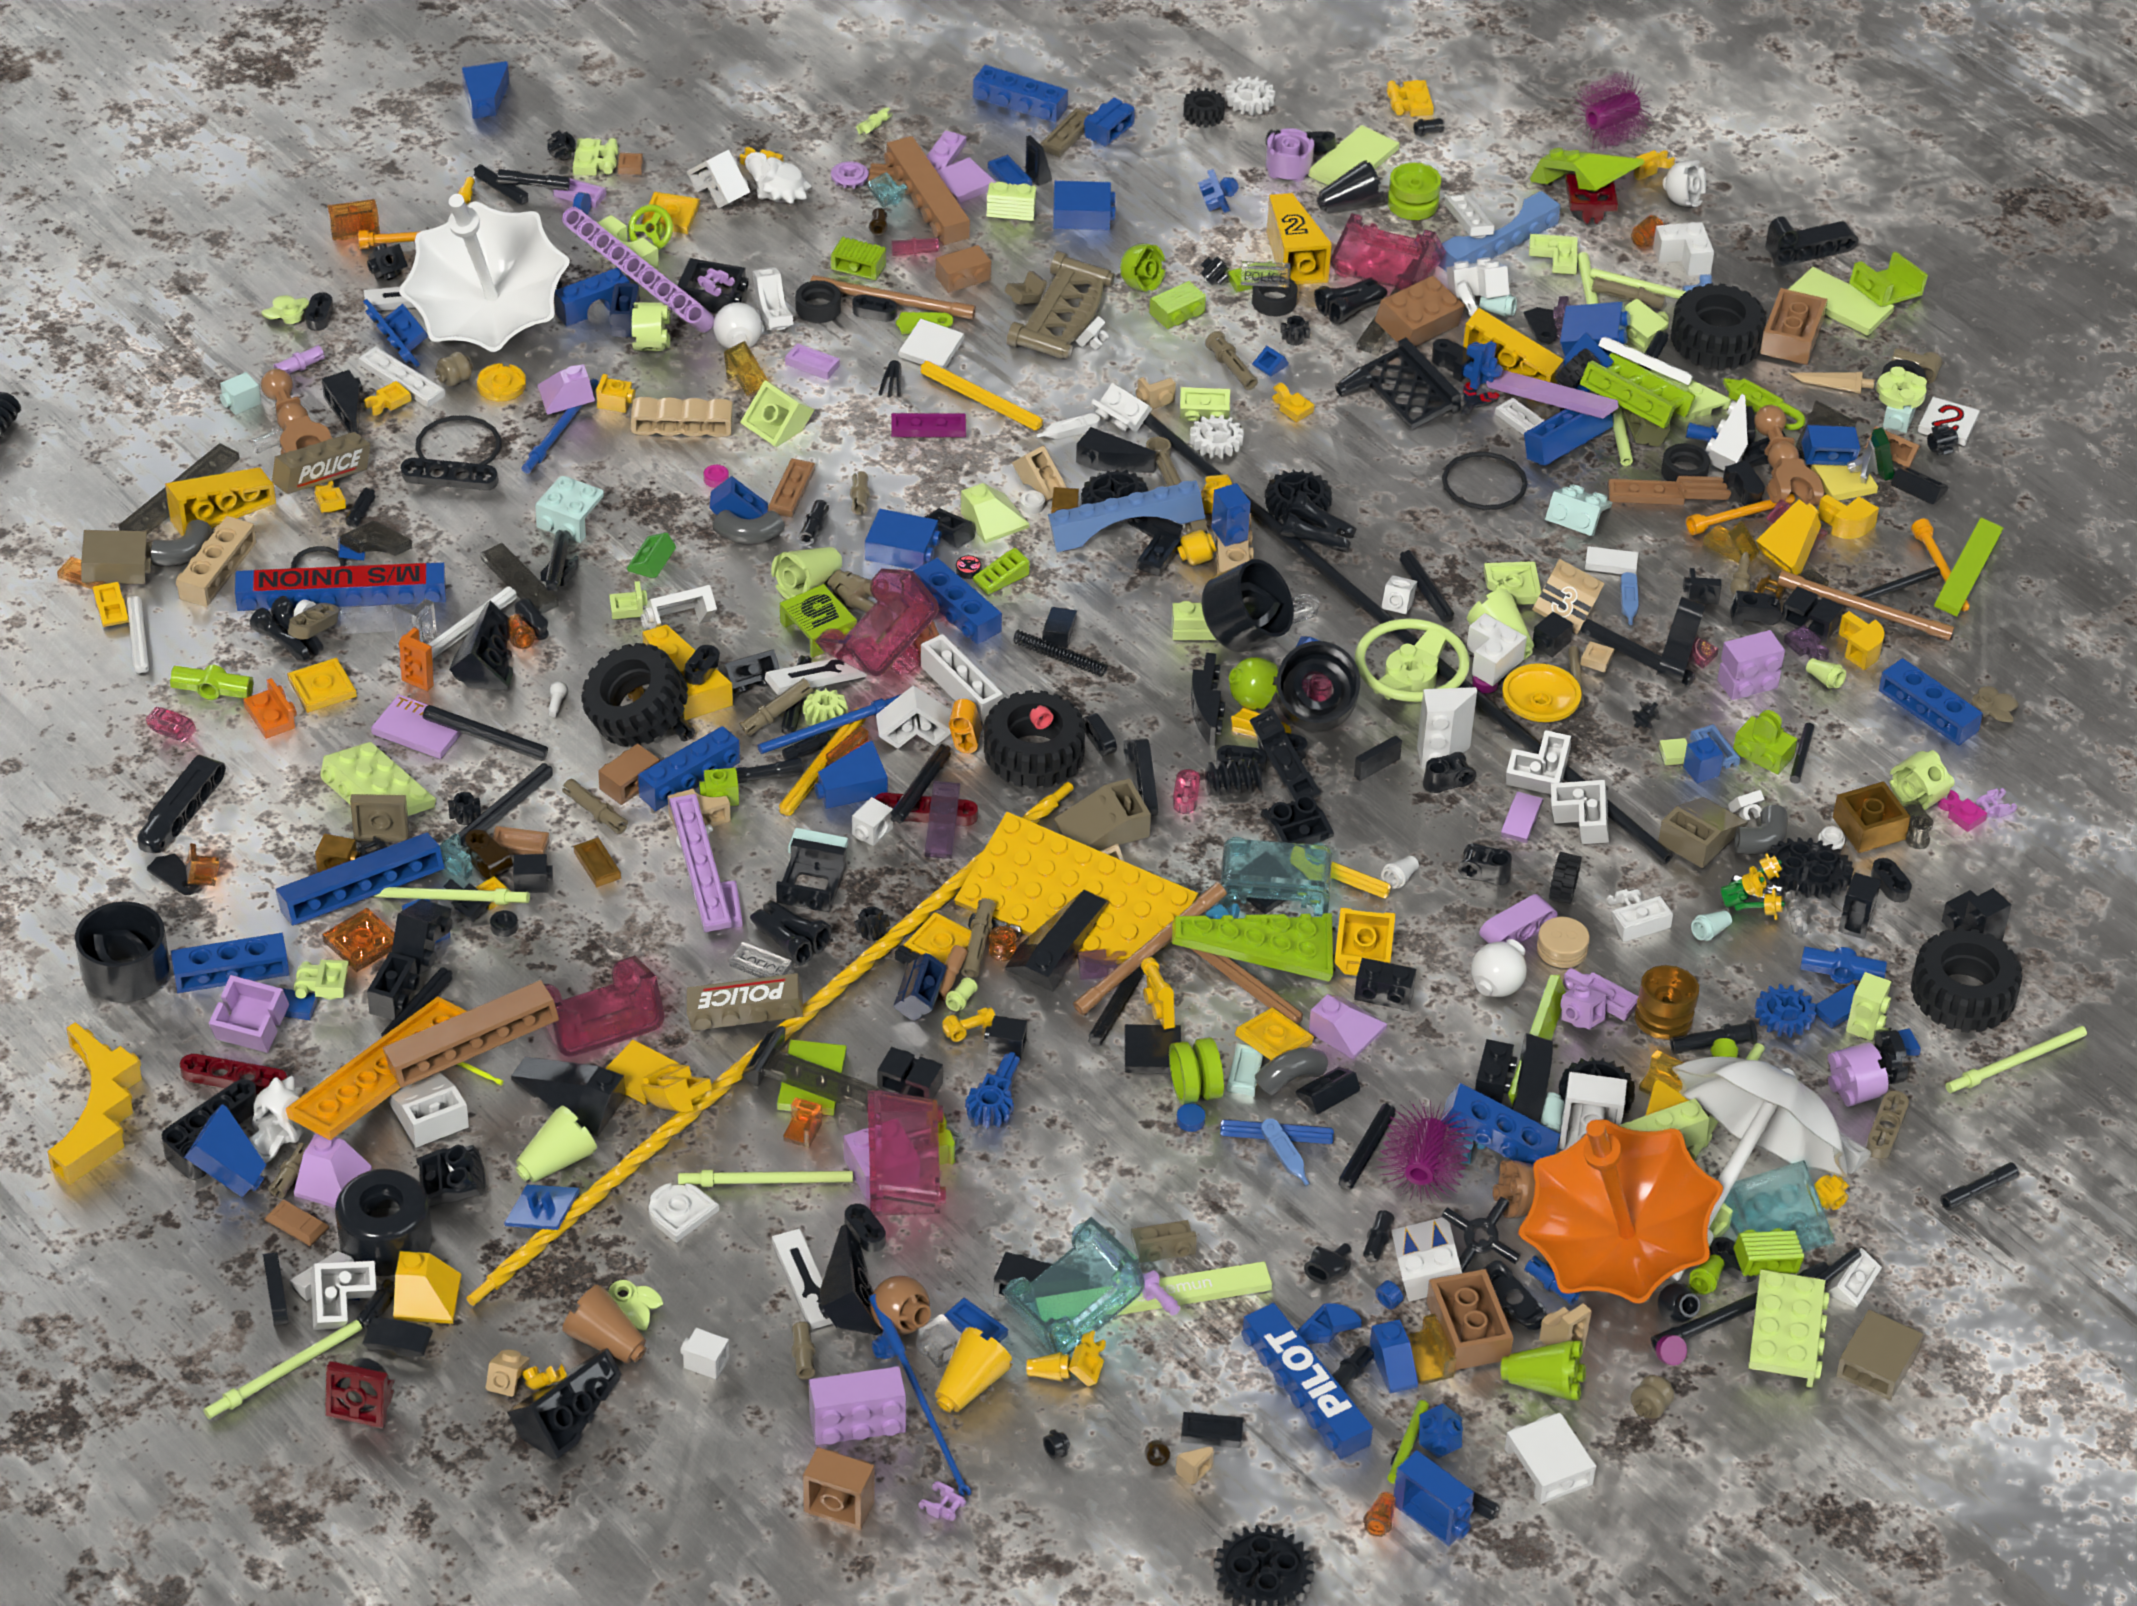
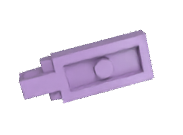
[1563,967,1639,1021]

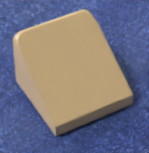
[1176,1446,1214,1485]

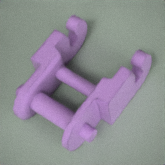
[697,268,735,296]
[1976,788,2017,818]
[918,1481,966,1521]

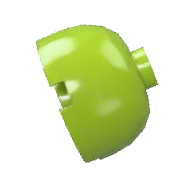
[1120,244,1165,292]
[1229,657,1278,711]

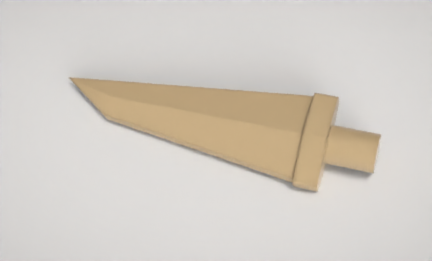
[1789,372,1874,394]

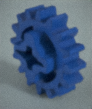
[1755,984,1816,1038]

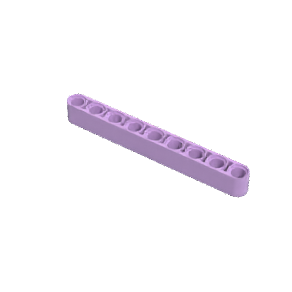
[562,207,714,332]

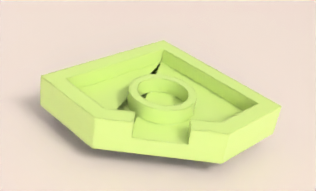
[1483,561,1541,605]

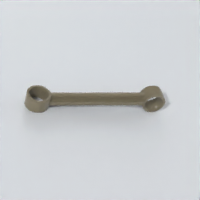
[1146,437,1207,534]

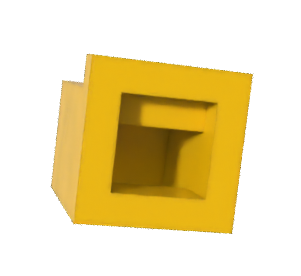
[596,374,636,413]
[1201,474,1232,514]

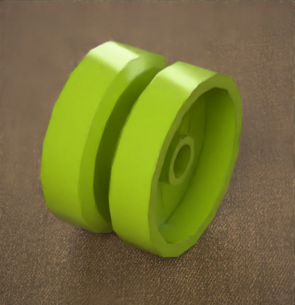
[1388,162,1441,220]
[1169,1037,1224,1105]

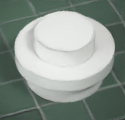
[1818,826,1845,850]

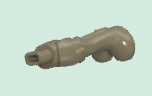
[827,570,911,635]

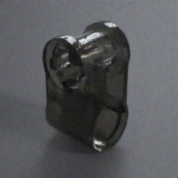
[1901,800,1934,849]

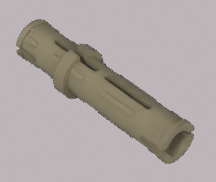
[1591,276,1665,310]
[739,677,813,737]
[562,779,628,834]
[961,898,996,978]

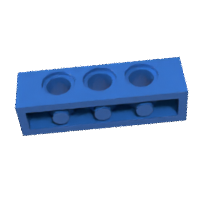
[912,558,1002,645]
[1878,658,1983,746]
[170,933,289,994]
[1441,1083,1560,1165]

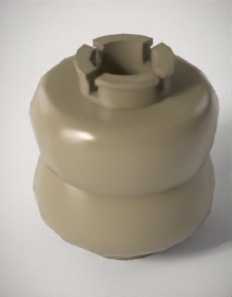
[435,352,473,387]
[1631,1375,1674,1419]

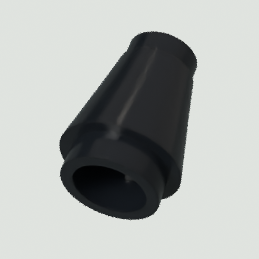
[1335,367,1373,397]

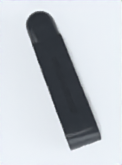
[137,754,226,853]

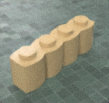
[631,397,733,437]

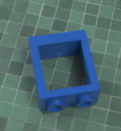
[1392,1450,1474,1546]

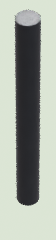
[1854,566,1940,600]

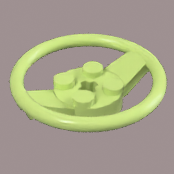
[1355,619,1470,702]

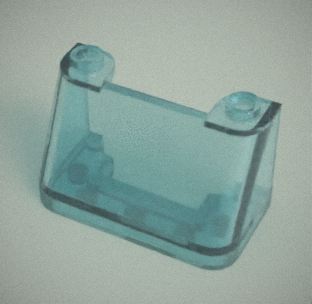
[1219,837,1332,916]
[1002,1217,1145,1355]

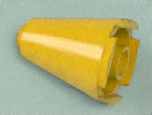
[935,1327,1013,1413]

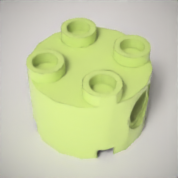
[632,302,671,351]
[1889,750,1955,813]

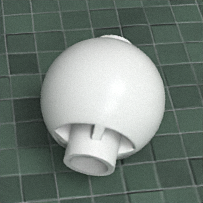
[713,302,762,351]
[1471,939,1527,997]

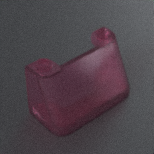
[1330,213,1446,290]
[815,568,939,676]
[544,955,664,1057]
[867,1090,946,1216]

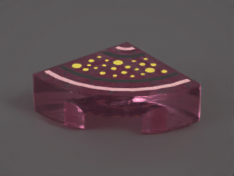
[1692,637,1719,668]

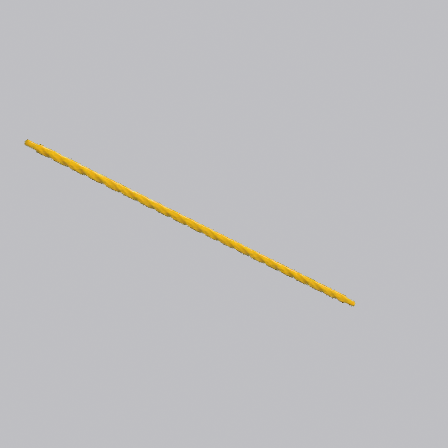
[466,782,1074,1306]

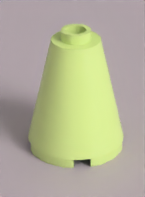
[771,547,842,599]
[1467,588,1534,660]
[515,1105,597,1183]

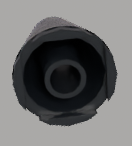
[1316,160,1385,213]

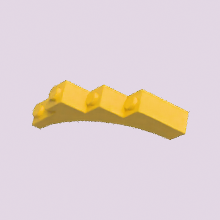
[47,1022,142,1186]

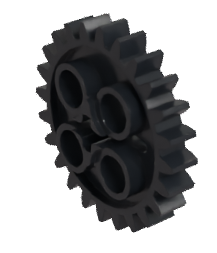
[1765,837,1854,899]
[1213,1525,1314,1606]

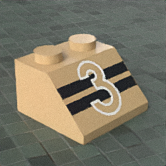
[1532,559,1605,634]

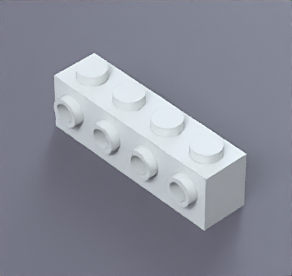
[921,634,1003,727]

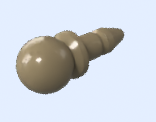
[1730,552,1751,595]

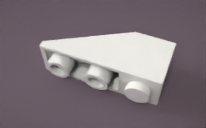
[1705,394,1748,470]

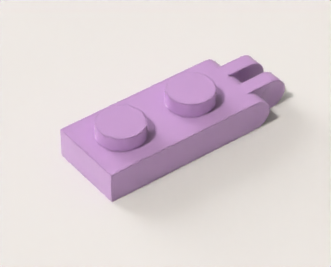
[927,130,966,171]

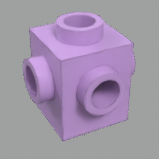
[1560,985,1606,1029]

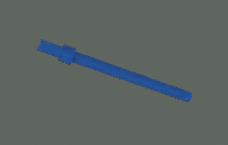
[521,378,599,474]
[758,694,901,754]

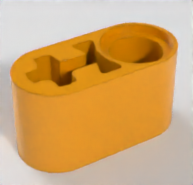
[949,699,982,754]

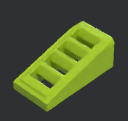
[973,548,1029,595]

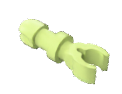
[856,107,892,135]

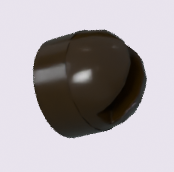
[1144,1439,1170,1467]

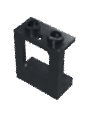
[776,838,846,913]

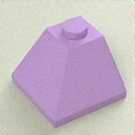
[538,364,595,415]
[1309,994,1387,1060]
[294,1133,372,1208]

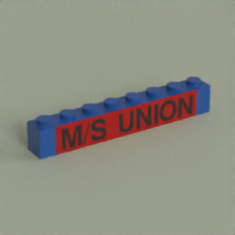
[235,562,446,611]

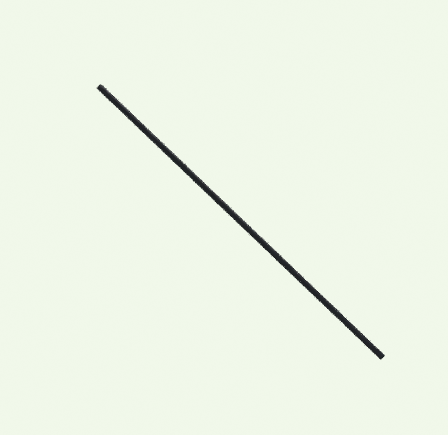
[1115,384,1673,864]

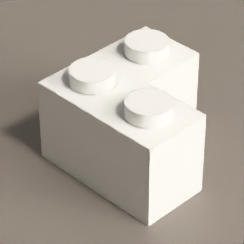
[686,149,750,208]
[1653,222,1714,276]
[1447,258,1510,298]
[1466,613,1527,686]
[876,685,951,749]
[1506,730,1571,794]
[1551,780,1609,844]
[310,1261,376,1330]

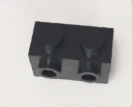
[718,649,780,694]
[367,952,420,1020]
[1354,958,1417,1011]
[1475,1039,1518,1104]

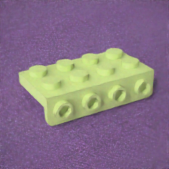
[320,742,436,816]
[1748,1269,1829,1388]

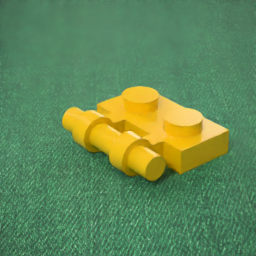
[1387,80,1434,117]

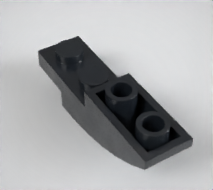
[1191,652,1226,746]

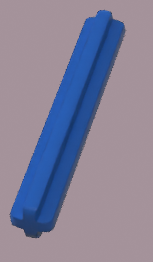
[1220,1119,1334,1145]

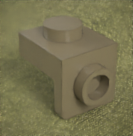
[1004,271,1047,305]

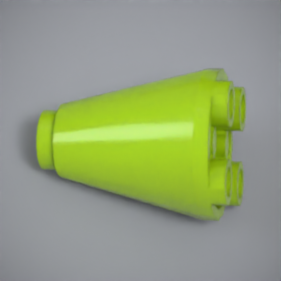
[1501,1340,1586,1401]

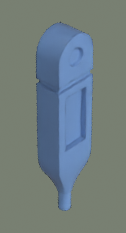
[1620,572,1638,625]
[1261,1118,1310,1186]

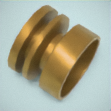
[1634,965,1699,1040]

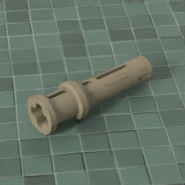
[1205,331,1258,390]

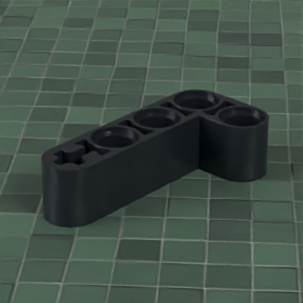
[1765,216,1859,266]
[1656,596,1706,683]
[161,1079,257,1180]

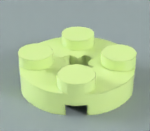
[1876,367,1927,409]

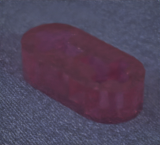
[146,707,196,742]
[1173,769,1200,814]

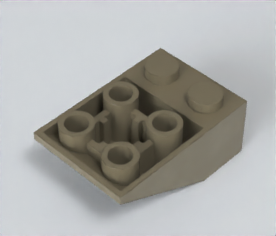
[1054,778,1151,851]
[1658,797,1748,868]

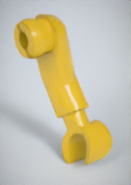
[522,1363,567,1390]

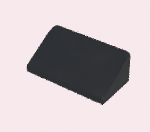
[1891,466,1949,504]
[742,1026,785,1086]
[1295,1067,1360,1114]

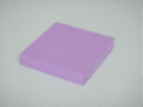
[937,157,996,204]

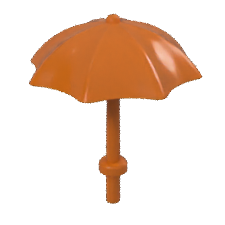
[1518,1119,1723,1304]

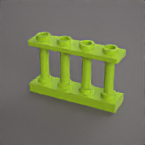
[1580,352,1695,429]

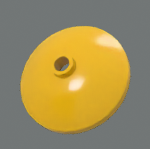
[1502,663,1581,723]

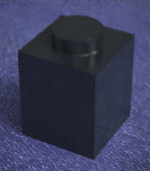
[1532,612,1574,658]
[513,854,553,893]
[984,1015,1027,1060]

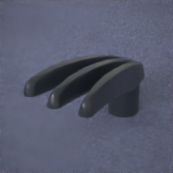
[878,360,902,398]

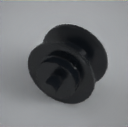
[1632,701,1660,729]

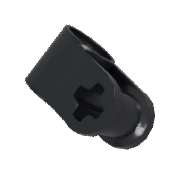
[1423,752,1476,793]
[1458,843,1512,885]

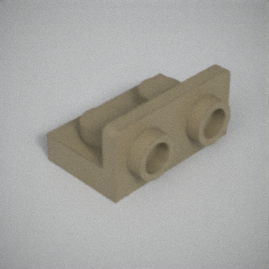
[1131,1220,1197,1263]

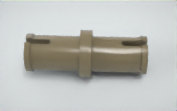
[850,471,870,515]
[268,1143,308,1198]
[791,1322,815,1379]

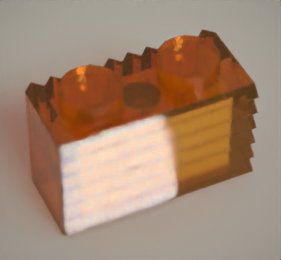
[327,199,380,241]

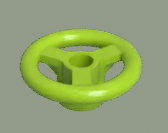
[628,204,673,250]

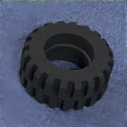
[1671,283,1766,370]
[581,643,688,747]
[984,690,1086,789]
[1911,928,2023,1033]

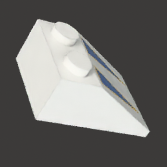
[1391,1217,1462,1302]

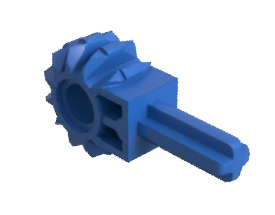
[965,1052,1020,1130]

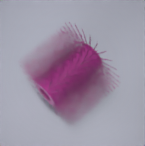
[1572,70,1654,151]
[1378,1099,1474,1203]

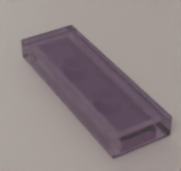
[925,781,961,859]

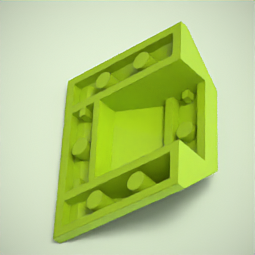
[1530,148,1644,191]

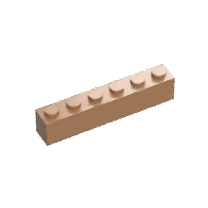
[884,136,970,246]
[383,980,559,1088]

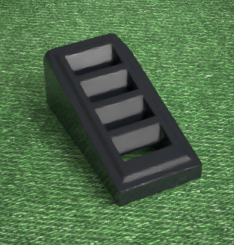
[1025,135,1052,186]

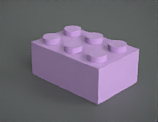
[809,1367,906,1445]

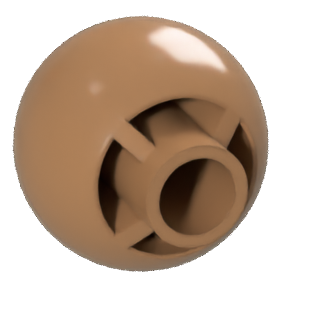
[870,1276,931,1335]

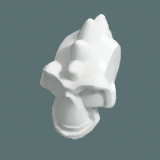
[745,152,812,204]
[249,1076,305,1163]

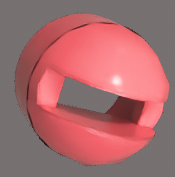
[1030,705,1053,729]

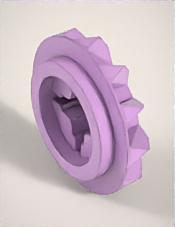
[831,161,868,189]

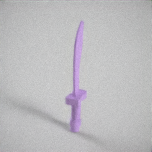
[1099,1228,1180,1315]

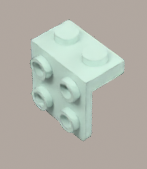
[535,476,604,543]
[1545,484,1613,536]

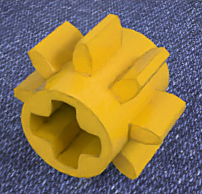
[1812,1175,1849,1210]

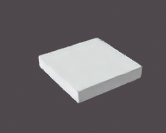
[899,319,964,369]

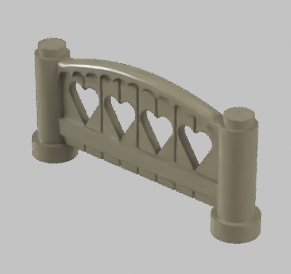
[1006,251,1115,359]

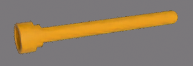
[358,230,421,250]
[1686,494,1795,535]
[1911,519,1970,612]

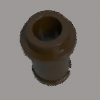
[869,208,888,236]

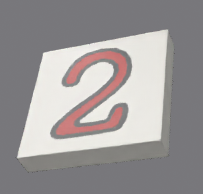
[1918,397,1980,446]

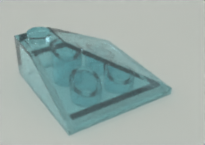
[1724,1160,1835,1253]

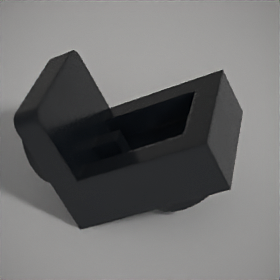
[1683,568,1722,605]

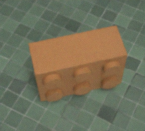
[1374,275,1465,346]
[1760,288,1828,365]
[1426,1269,1513,1371]

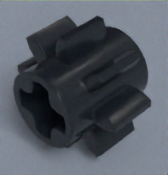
[547,130,576,161]
[1200,256,1229,285]
[1280,315,1310,346]
[1927,424,1958,455]
[448,792,481,825]
[854,906,890,941]

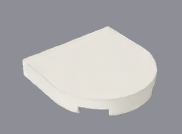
[648,1183,719,1243]

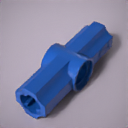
[1800,946,1887,984]

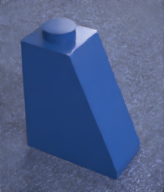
[462,61,509,119]
[815,741,888,809]
[184,1104,266,1197]

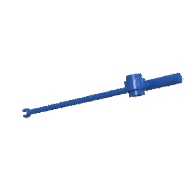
[869,1294,971,1497]

